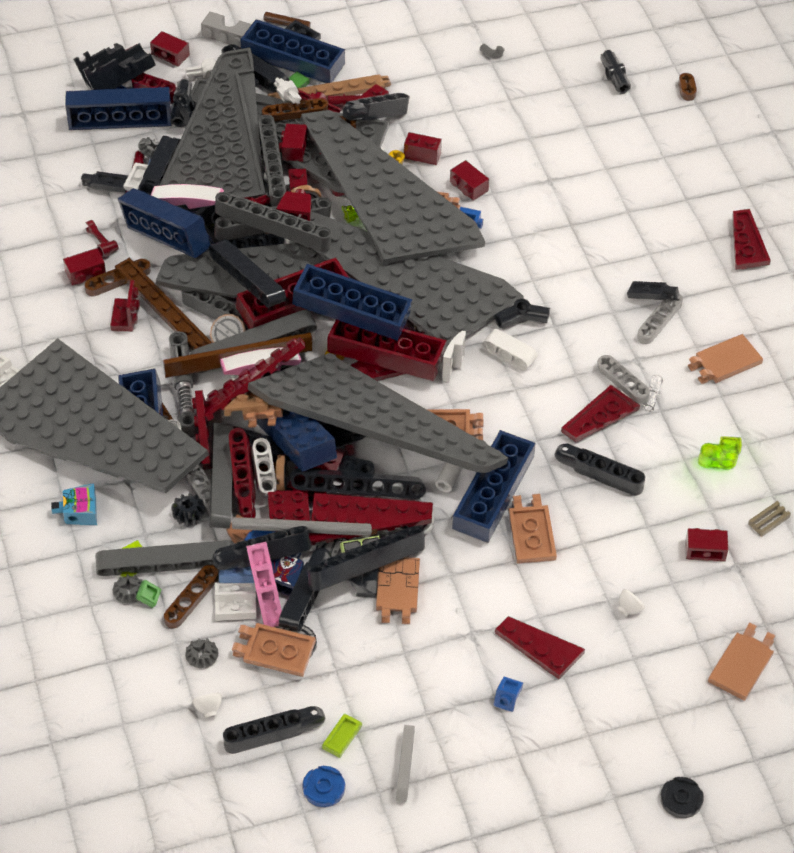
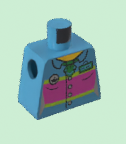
[51,484,97,526]

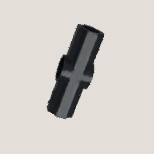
[600,50,631,94]
[171,79,192,127]

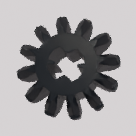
[171,492,205,527]

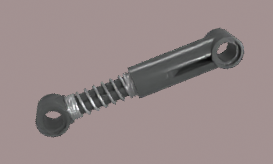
[169,331,199,438]

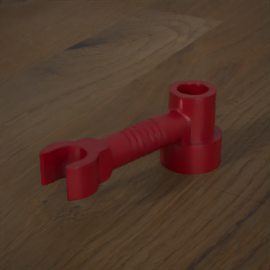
[85,220,119,258]

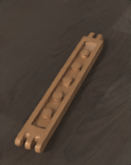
[267,74,391,99]

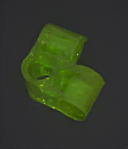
[697,436,742,470]

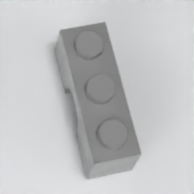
[201,11,252,47]

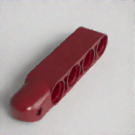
[229,428,256,518]

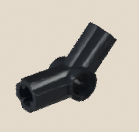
[494,298,550,328]

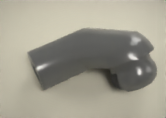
[480,44,505,58]

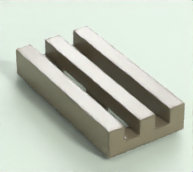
[748,501,791,537]

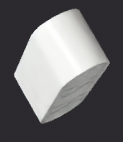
[482,329,538,370]
[251,438,277,497]

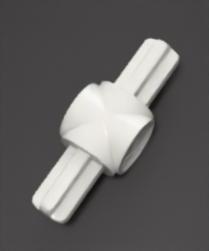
[186,58,216,79]
[274,78,301,105]

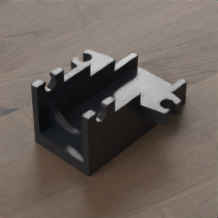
[73,43,156,90]

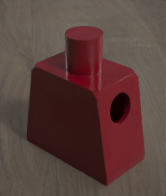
[276,189,311,221]

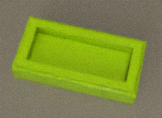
[322,713,362,758]

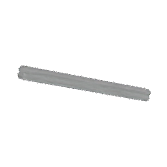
[232,517,372,536]

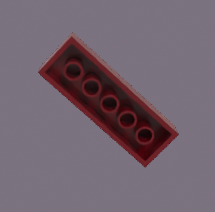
[236,257,349,329]
[327,320,447,381]

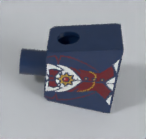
[271,553,304,596]

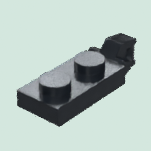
[174,89,195,126]
[81,171,129,193]
[627,281,680,300]

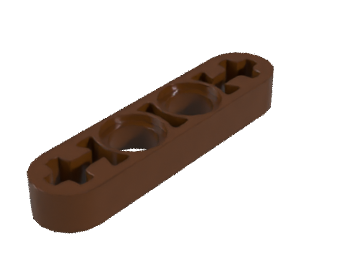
[262,98,328,122]
[84,259,151,296]
[164,565,218,629]

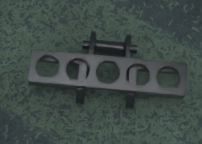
[233,426,272,445]

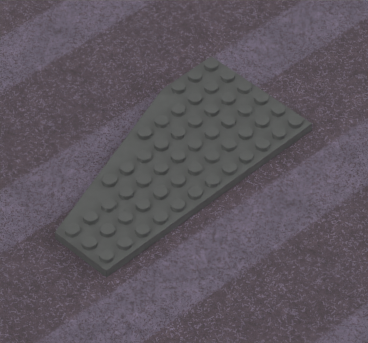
[0,338,209,493]

